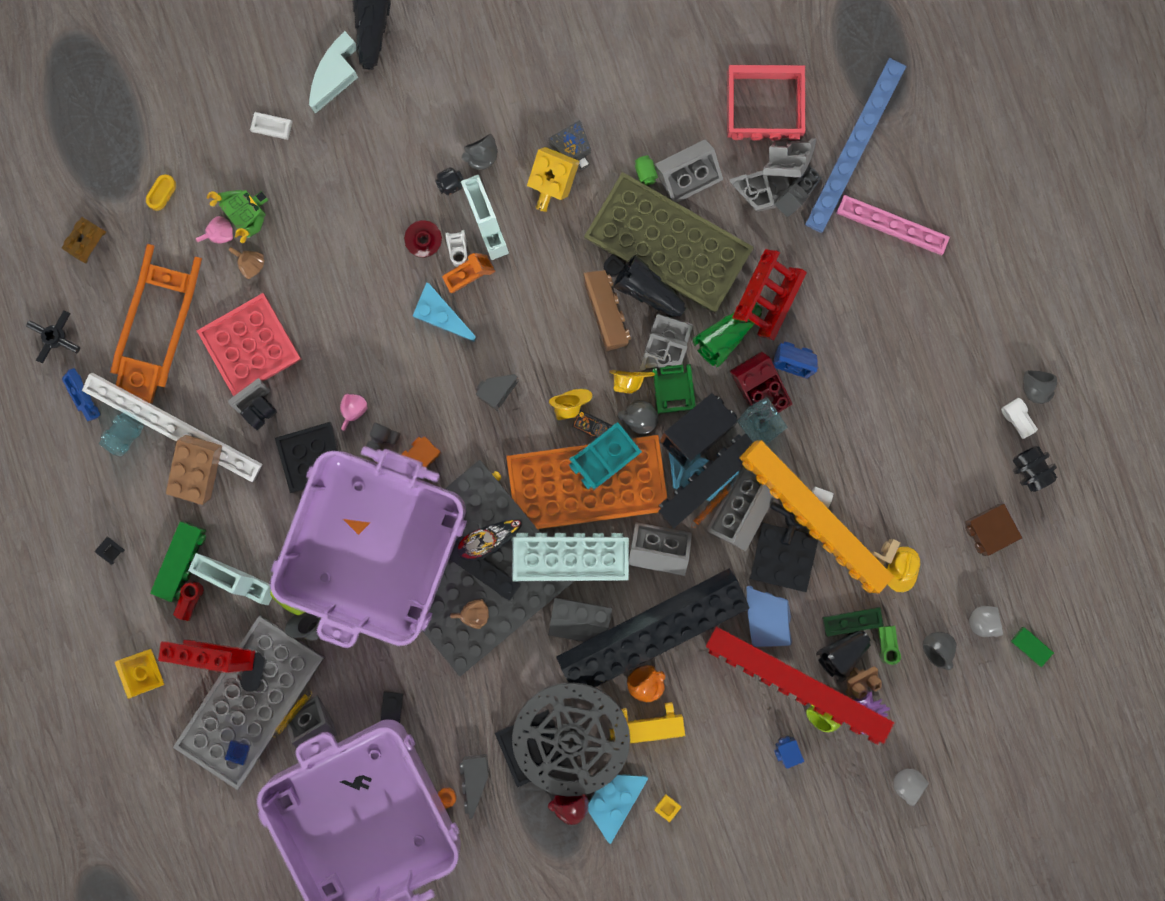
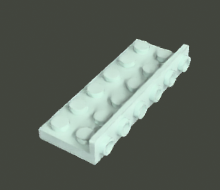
[511,533,629,581]

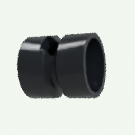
[240,394,277,431]

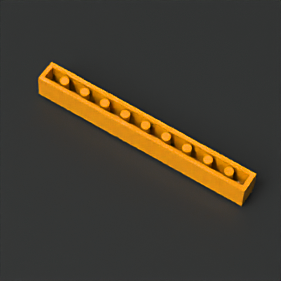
[740,440,894,594]

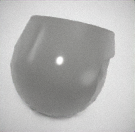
[969,606,1003,637]
[893,769,929,806]

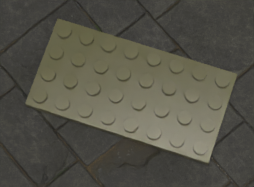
[584,172,754,313]

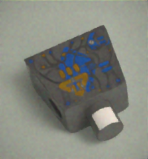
[549,120,591,170]

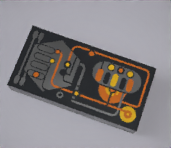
[572,410,613,439]

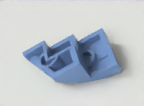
[747,586,792,647]

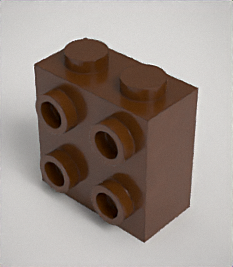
[965,504,1022,556]

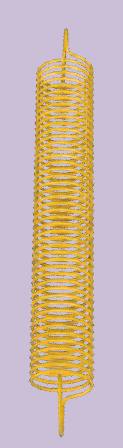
[272,692,312,736]

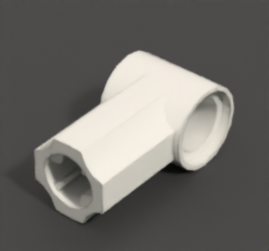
[1001,398,1038,439]

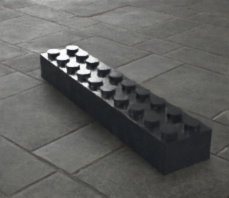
[556,568,750,695]

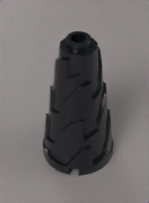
[352,0,391,70]
[613,255,686,317]

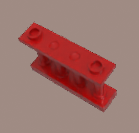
[732,249,807,340]

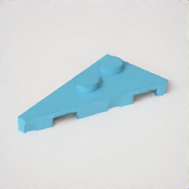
[413,282,476,342]

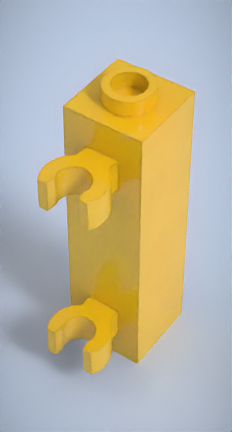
[610,702,685,743]

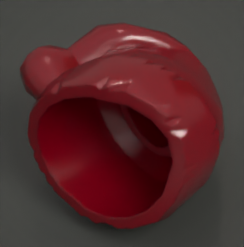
[548,792,589,825]

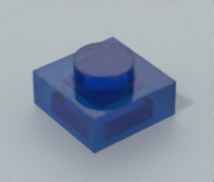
[225,740,251,765]

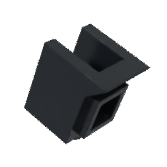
[94,536,125,565]

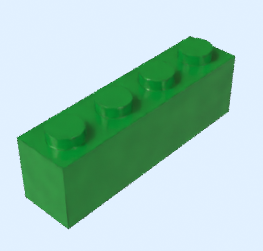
[150,521,206,602]

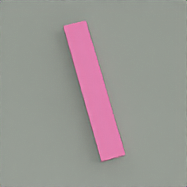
[836,195,950,256]

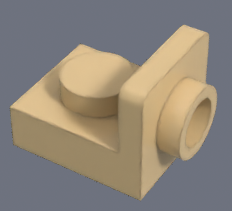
[871,539,900,565]

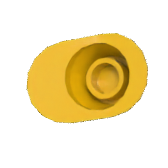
[609,370,655,393]
[549,389,593,420]
[887,546,920,592]

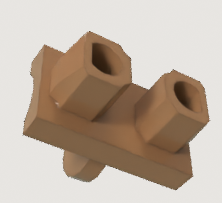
[845,666,882,700]

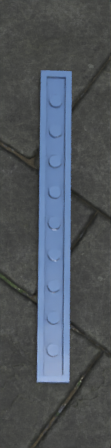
[805,58,906,233]

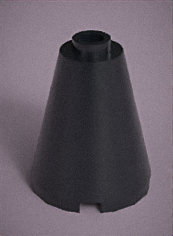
[816,631,871,683]

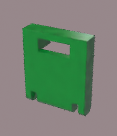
[652,364,696,414]

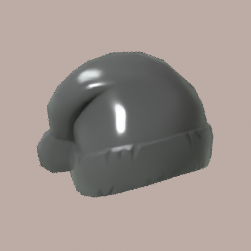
[461,134,498,170]
[1023,370,1057,404]
[618,400,658,434]
[922,632,957,670]

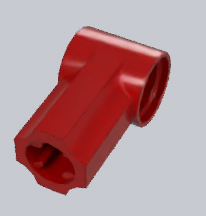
[173,581,204,621]

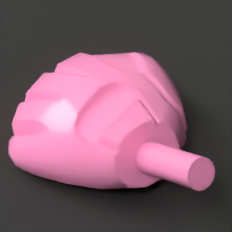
[195,216,233,244]
[340,394,367,431]

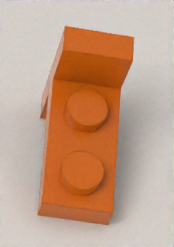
[442,253,496,293]

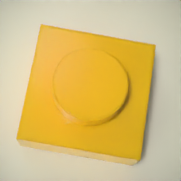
[654,794,681,823]

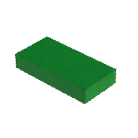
[1010,627,1054,667]

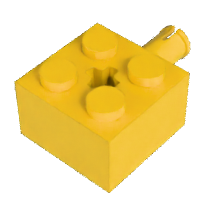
[527,147,580,212]

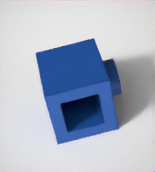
[774,736,804,769]

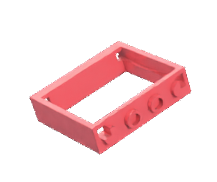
[727,65,805,141]

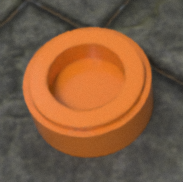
[438,787,456,808]

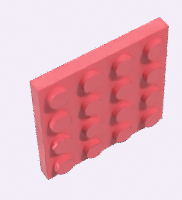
[197,293,302,397]

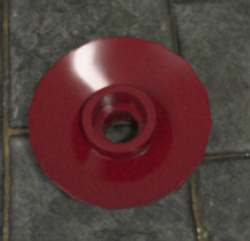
[404,220,442,258]

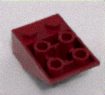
[730,351,793,424]

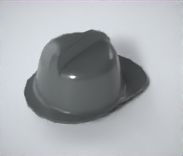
[285,612,321,641]

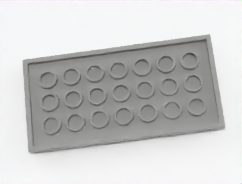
[173,615,325,790]

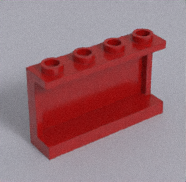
[158,639,255,673]

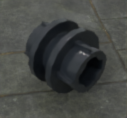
[1013,446,1057,492]

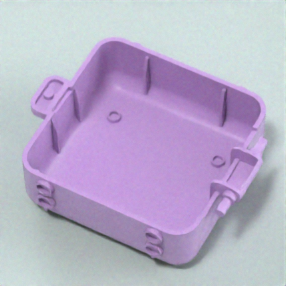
[270,446,467,648]
[257,720,461,901]

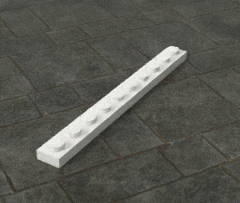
[82,373,263,482]

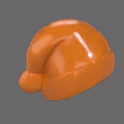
[627,665,666,702]

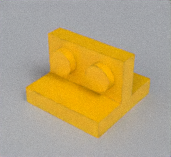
[114,649,164,699]

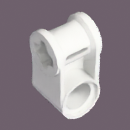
[446,230,469,267]

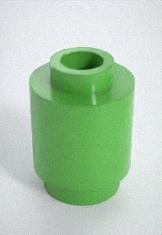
[635,155,658,186]

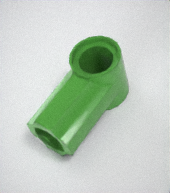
[878,626,901,665]

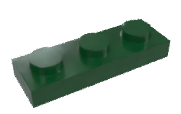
[822,607,884,637]

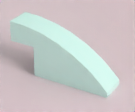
[309,31,358,113]
[461,175,509,260]
[188,553,272,605]

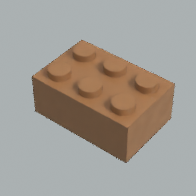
[166,435,222,505]

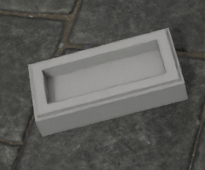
[228,378,270,414]

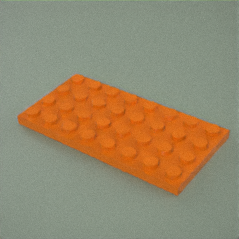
[506,435,667,529]

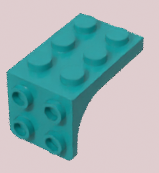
[569,422,642,491]

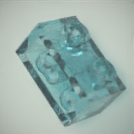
[98,413,144,456]

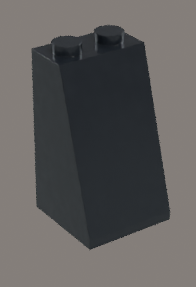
[660,393,738,470]

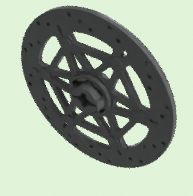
[512,683,630,796]

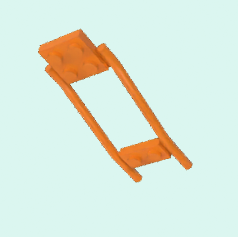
[110,244,202,403]

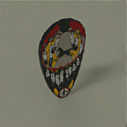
[457,520,522,561]

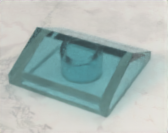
[737,397,788,445]

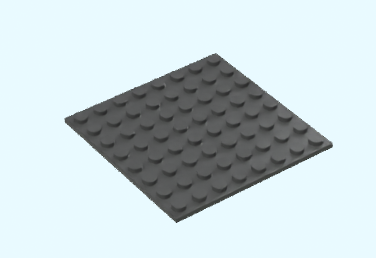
[422,460,574,676]

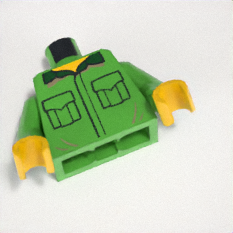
[206,190,268,243]

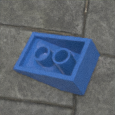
[772,342,818,379]

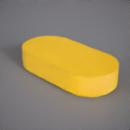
[146,174,176,211]

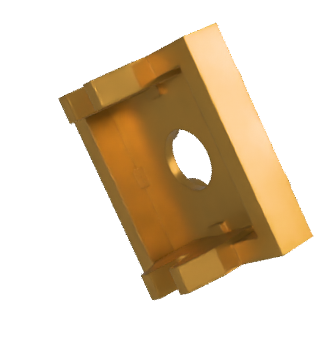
[61,217,106,263]

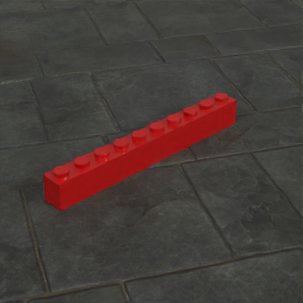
[706,626,895,745]

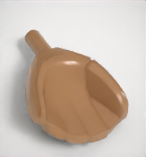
[228,247,265,279]
[450,599,489,629]

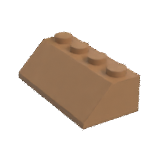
[583,270,631,352]

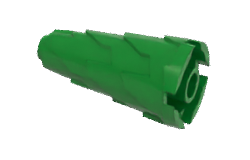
[693,303,762,368]

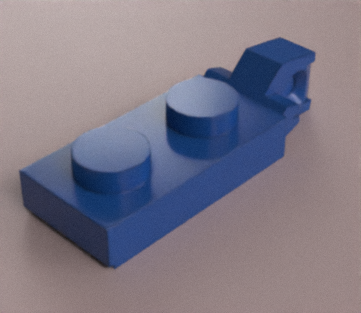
[62,368,100,422]

